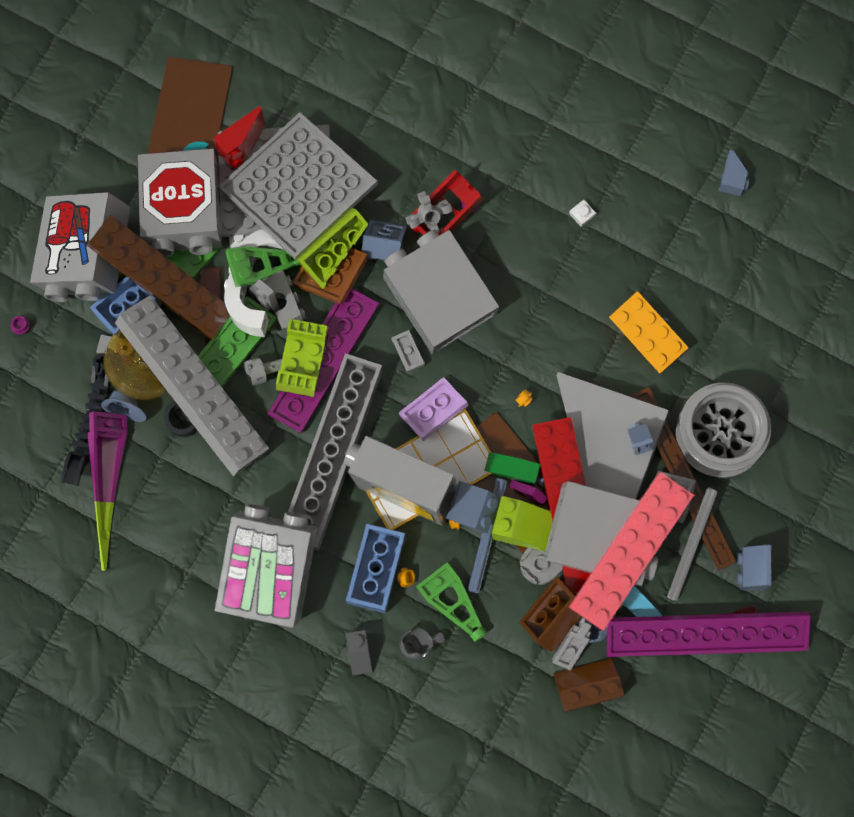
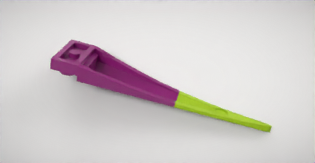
[88,411,127,571]

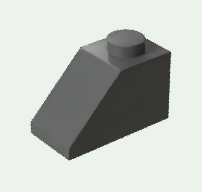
[345,630,372,676]

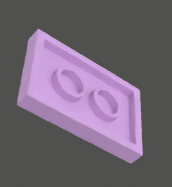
[399,377,468,441]

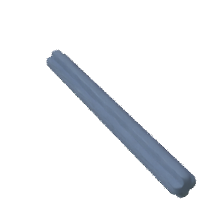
[468,478,507,593]

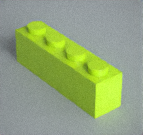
[297,208,368,289]

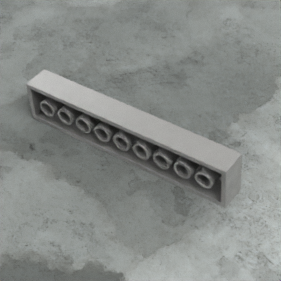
[115,295,269,477]
[288,353,383,551]

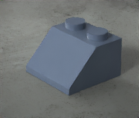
[362,220,407,260]
[446,481,500,534]
[737,545,771,591]

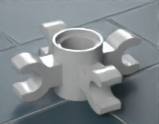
[405,191,452,234]

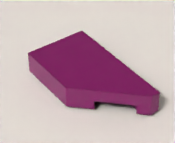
[509,480,547,503]

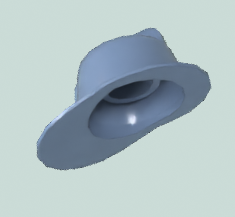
[101,391,146,422]

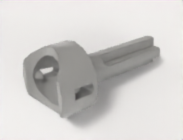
[244,358,282,386]

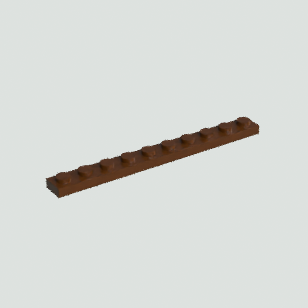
[631,387,736,571]

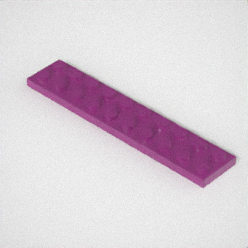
[606,612,810,657]

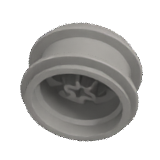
[676,382,771,478]

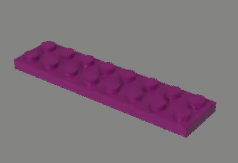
[267,289,379,434]

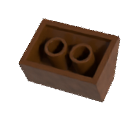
[519,576,582,653]
[553,658,624,713]

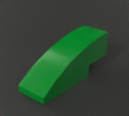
[484,452,540,485]

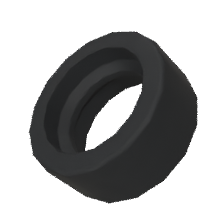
[164,401,198,437]

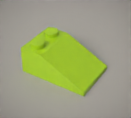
[492,496,552,552]

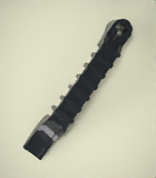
[61,353,114,486]

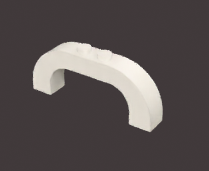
[224,229,284,337]

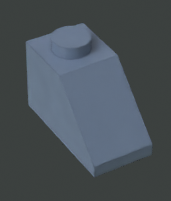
[719,150,749,196]
[627,423,654,455]

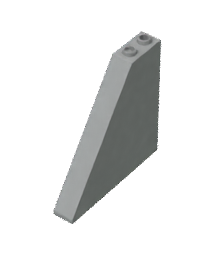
[556,372,669,500]

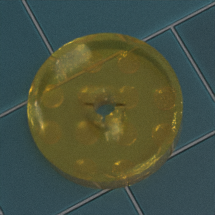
[103,329,168,400]

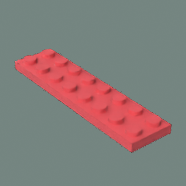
[569,472,694,631]

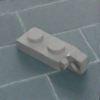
[552,617,592,670]

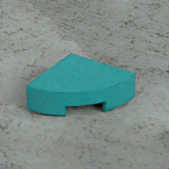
[183,141,209,151]

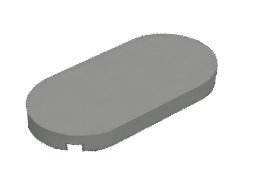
[520,548,563,585]

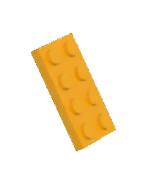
[609,291,689,374]

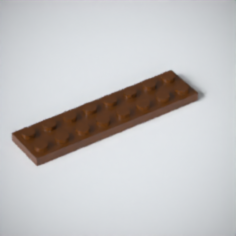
[86,215,229,340]

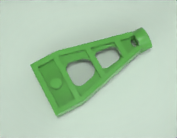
[225,246,300,287]
[416,563,487,642]

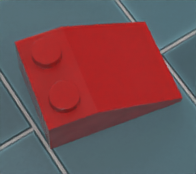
[213,106,266,170]

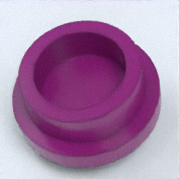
[10,316,30,335]

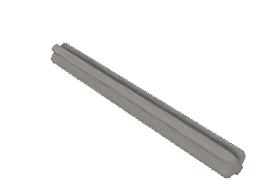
[667,488,717,601]

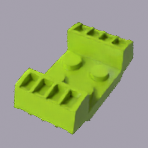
[276,319,328,397]

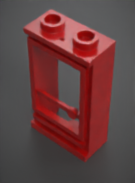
[411,170,485,235]

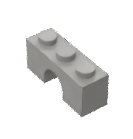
[262,270,306,334]

